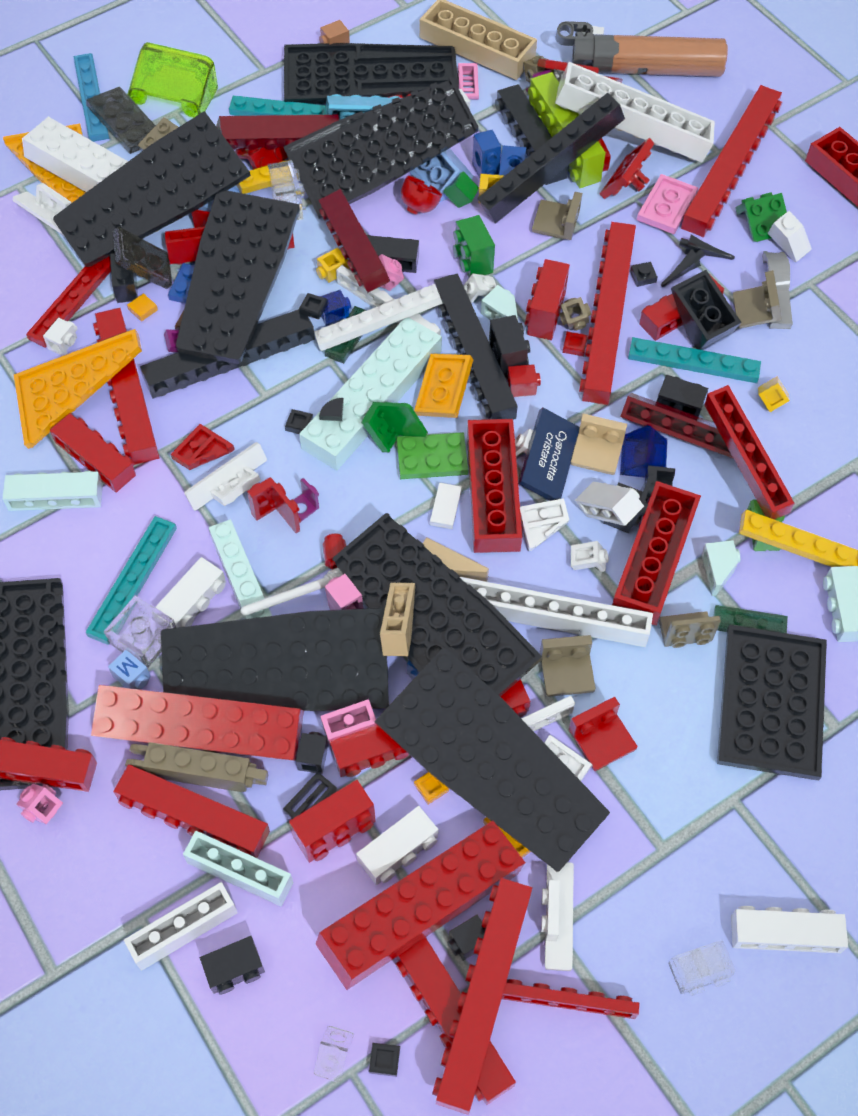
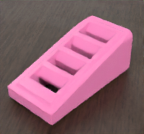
[457,63,479,100]

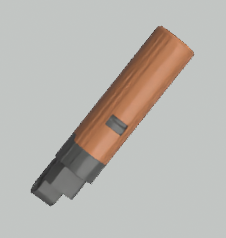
[555,21,728,77]

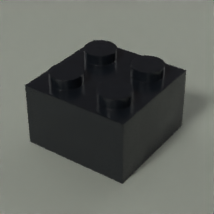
[489,315,531,380]

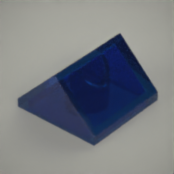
[620,425,668,478]

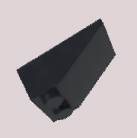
[671,270,742,350]

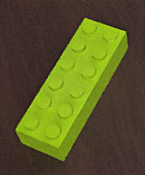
[528,72,606,189]

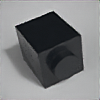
[296,732,328,774]
[447,914,486,961]

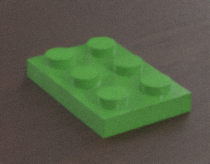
[397,432,468,480]

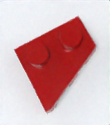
[171,424,235,470]

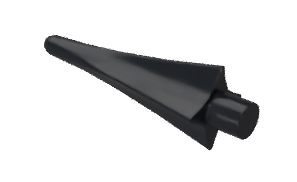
[679,234,735,260]
[661,249,705,287]

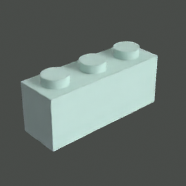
[823,566,858,642]

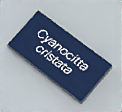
[518,407,580,501]

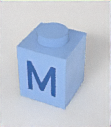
[108,650,151,690]

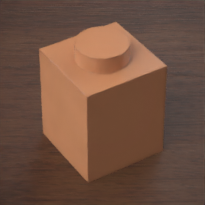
[319,19,350,45]

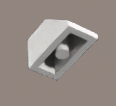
[768,211,812,263]

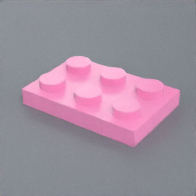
[637,174,698,234]

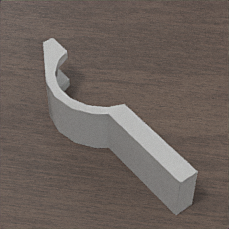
[762,251,793,329]

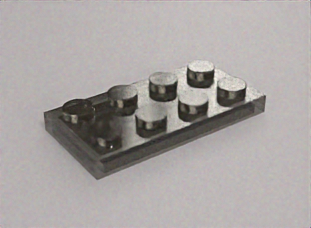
[86,86,156,154]

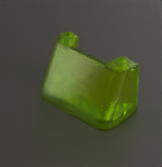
[128,42,218,117]

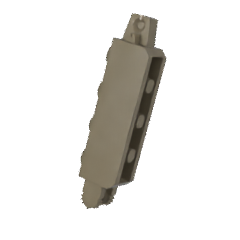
[125,742,269,792]

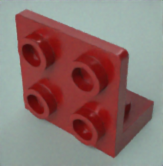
[568,696,638,771]

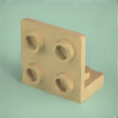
[571,413,627,475]

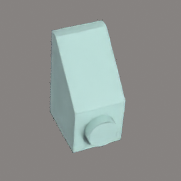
[481,285,518,320]
[701,540,741,596]

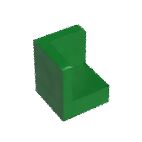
[443,171,479,208]

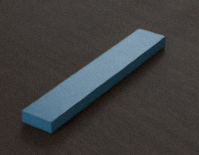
[73,53,110,142]

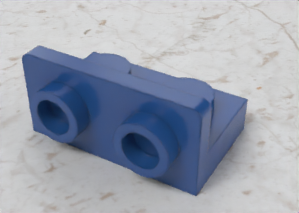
[168,263,194,304]

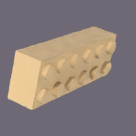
[419,0,537,80]

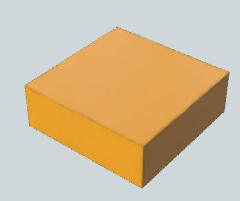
[127,293,158,322]
[414,772,449,805]

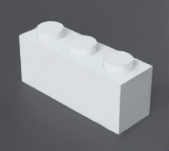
[575,481,644,526]
[154,557,226,628]
[356,806,439,885]

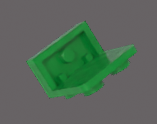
[735,192,787,242]
[361,402,428,453]

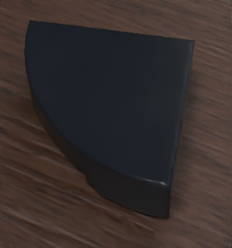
[319,398,344,421]

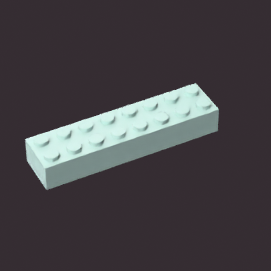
[299,317,442,471]

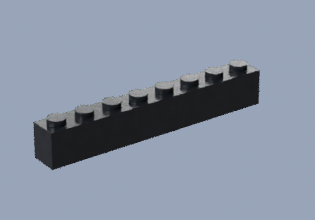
[477,93,625,224]
[434,273,518,420]
[140,309,315,399]

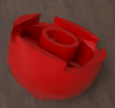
[401,176,442,215]

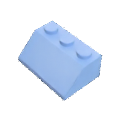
[410,148,474,202]

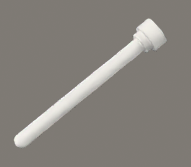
[241,568,343,616]

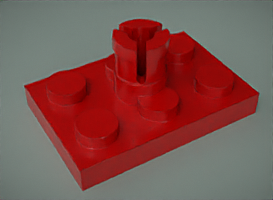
[599,138,655,199]

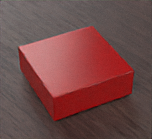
[562,331,588,357]

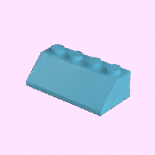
[326,94,401,120]

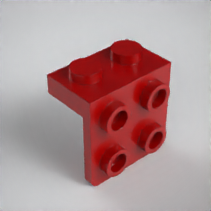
[235,147,288,169]
[247,477,301,533]

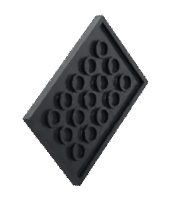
[717,625,827,781]

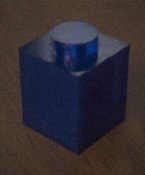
[320,289,351,326]

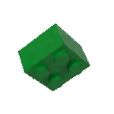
[453,215,495,278]

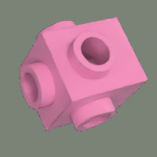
[379,254,404,291]
[16,784,63,824]

